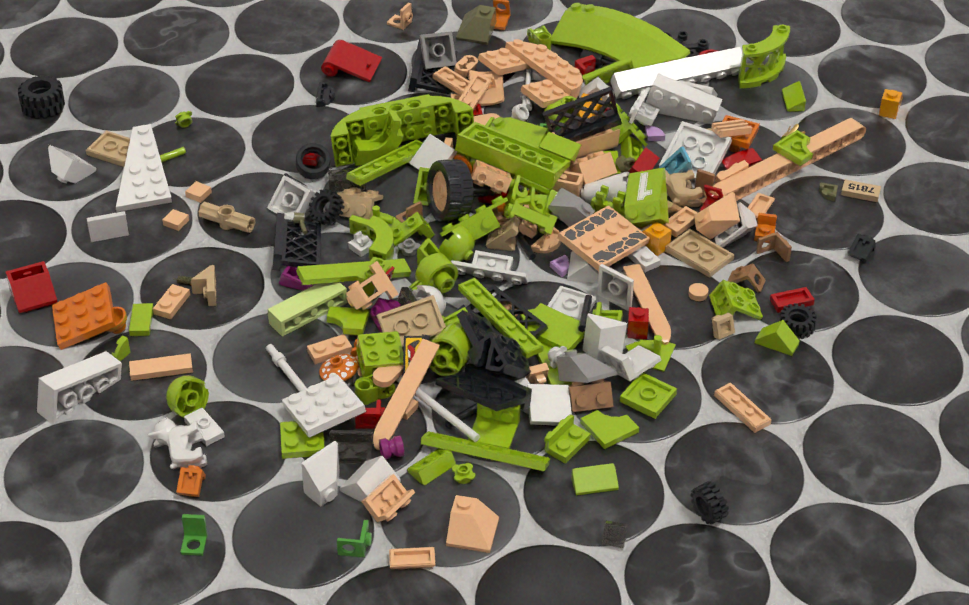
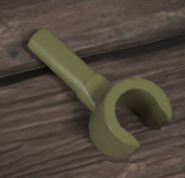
[293,212,307,234]

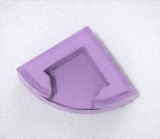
[645,126,665,141]
[550,255,569,277]

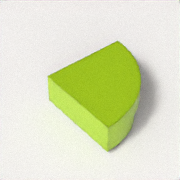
[111,335,130,361]

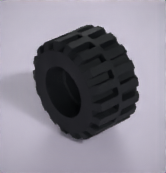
[18,76,65,118]

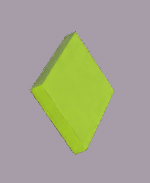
[524,303,585,350]

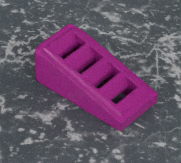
[279,266,316,291]

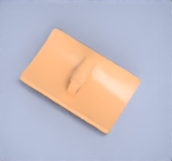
[468,70,504,106]

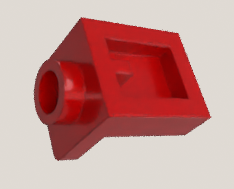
[574,55,596,83]
[355,400,385,429]

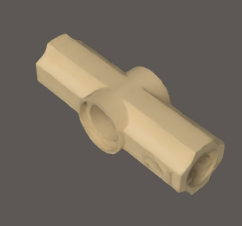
[199,202,256,233]

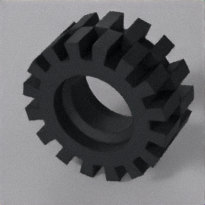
[308,189,345,226]
[780,303,817,339]
[690,481,729,525]

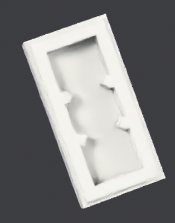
[184,408,225,446]

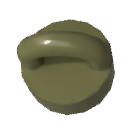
[616,155,635,173]

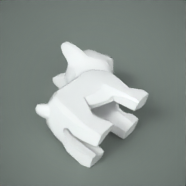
[148,417,207,469]

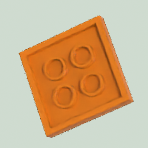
[52,282,116,350]

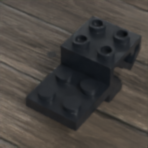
[457,310,531,379]

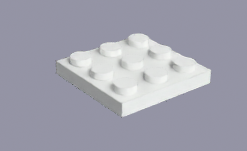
[659,121,732,181]
[282,375,366,437]

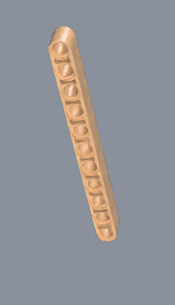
[710,118,866,201]

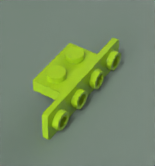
[610,102,648,147]
[440,196,508,241]

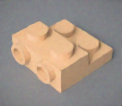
[471,160,512,194]

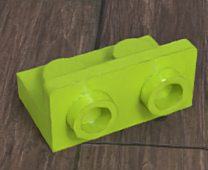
[544,414,591,464]

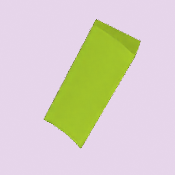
[455,122,571,189]

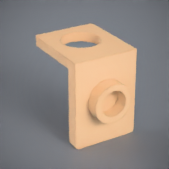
[387,3,413,30]

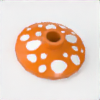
[319,354,359,381]

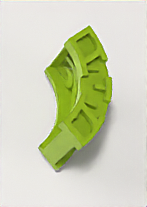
[738,25,790,88]
[504,175,557,236]

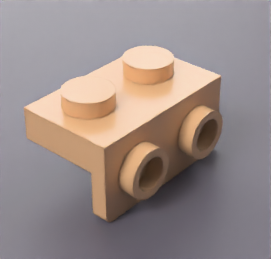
[361,474,415,522]

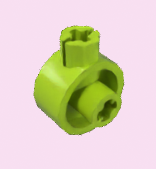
[409,253,458,294]

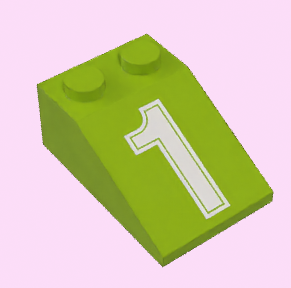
[624,168,669,228]

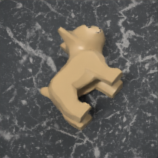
[665,170,703,207]

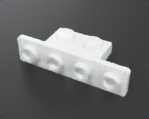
[628,87,660,126]
[451,250,528,285]

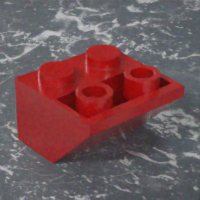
[6,261,58,313]

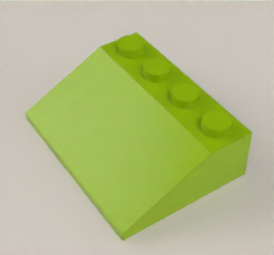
[470,117,548,177]

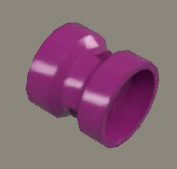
[379,435,404,460]

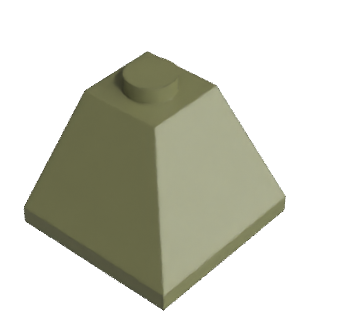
[456,5,497,45]

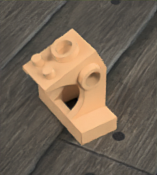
[346,261,399,310]

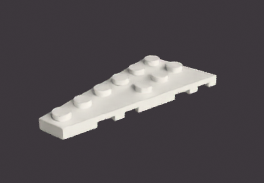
[116,124,172,212]

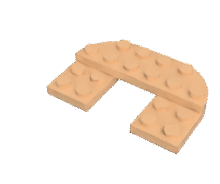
[478,39,583,108]

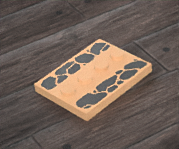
[557,206,650,271]

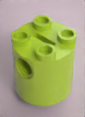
[429,322,473,376]

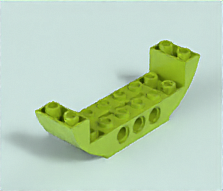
[331,94,474,167]

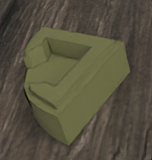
[819,183,838,202]

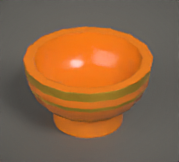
[107,307,127,334]

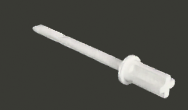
[520,68,532,111]

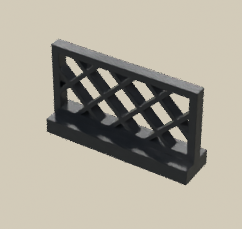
[408,38,458,95]
[543,86,622,142]
[272,213,321,271]
[457,284,548,339]
[435,364,532,411]

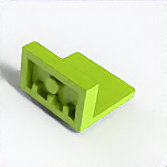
[709,279,763,320]
[356,331,403,377]
[468,403,520,449]

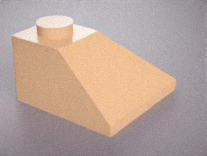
[694,192,740,240]
[446,495,499,553]

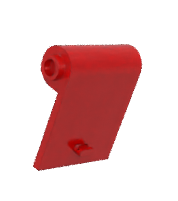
[321,40,382,83]

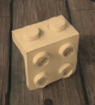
[337,187,383,220]

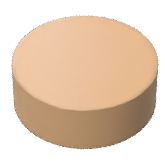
[688,283,708,301]

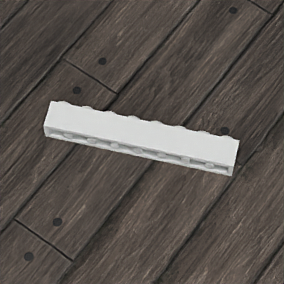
[610,47,742,99]

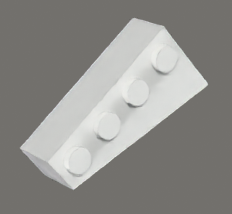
[37,351,122,424]

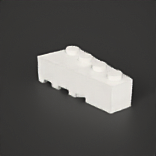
[645,73,722,124]

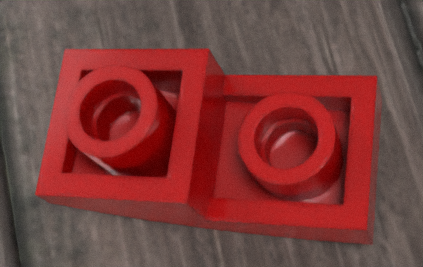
[721,148,763,170]

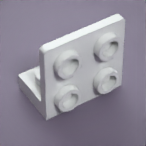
[600,345,661,381]

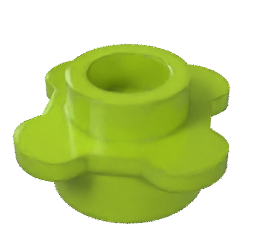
[175,111,193,128]
[452,463,475,484]

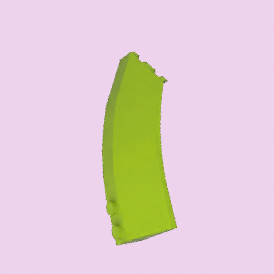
[551,3,690,69]

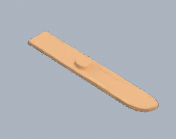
[623,264,671,345]
[373,339,440,450]

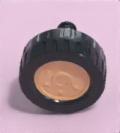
[426,159,496,222]

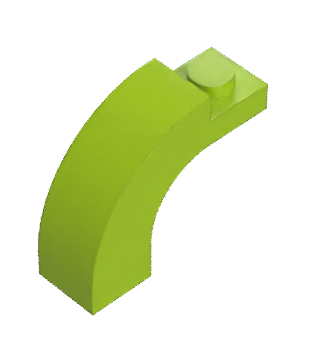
[352,110,403,165]
[349,215,394,261]

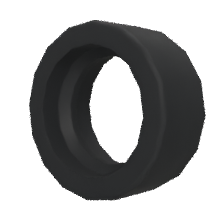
[296,143,331,180]

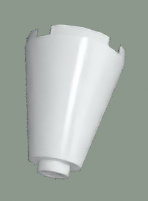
[581,172,629,206]

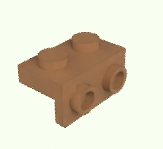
[568,378,613,412]

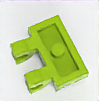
[591,185,626,218]

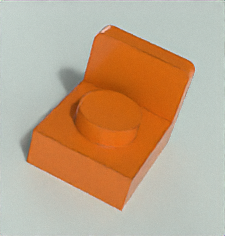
[754,213,777,243]
[176,465,206,497]

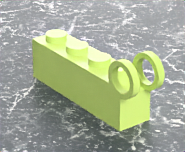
[267,282,347,336]

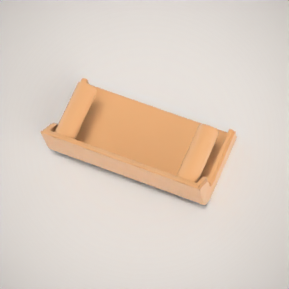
[552,129,620,159]

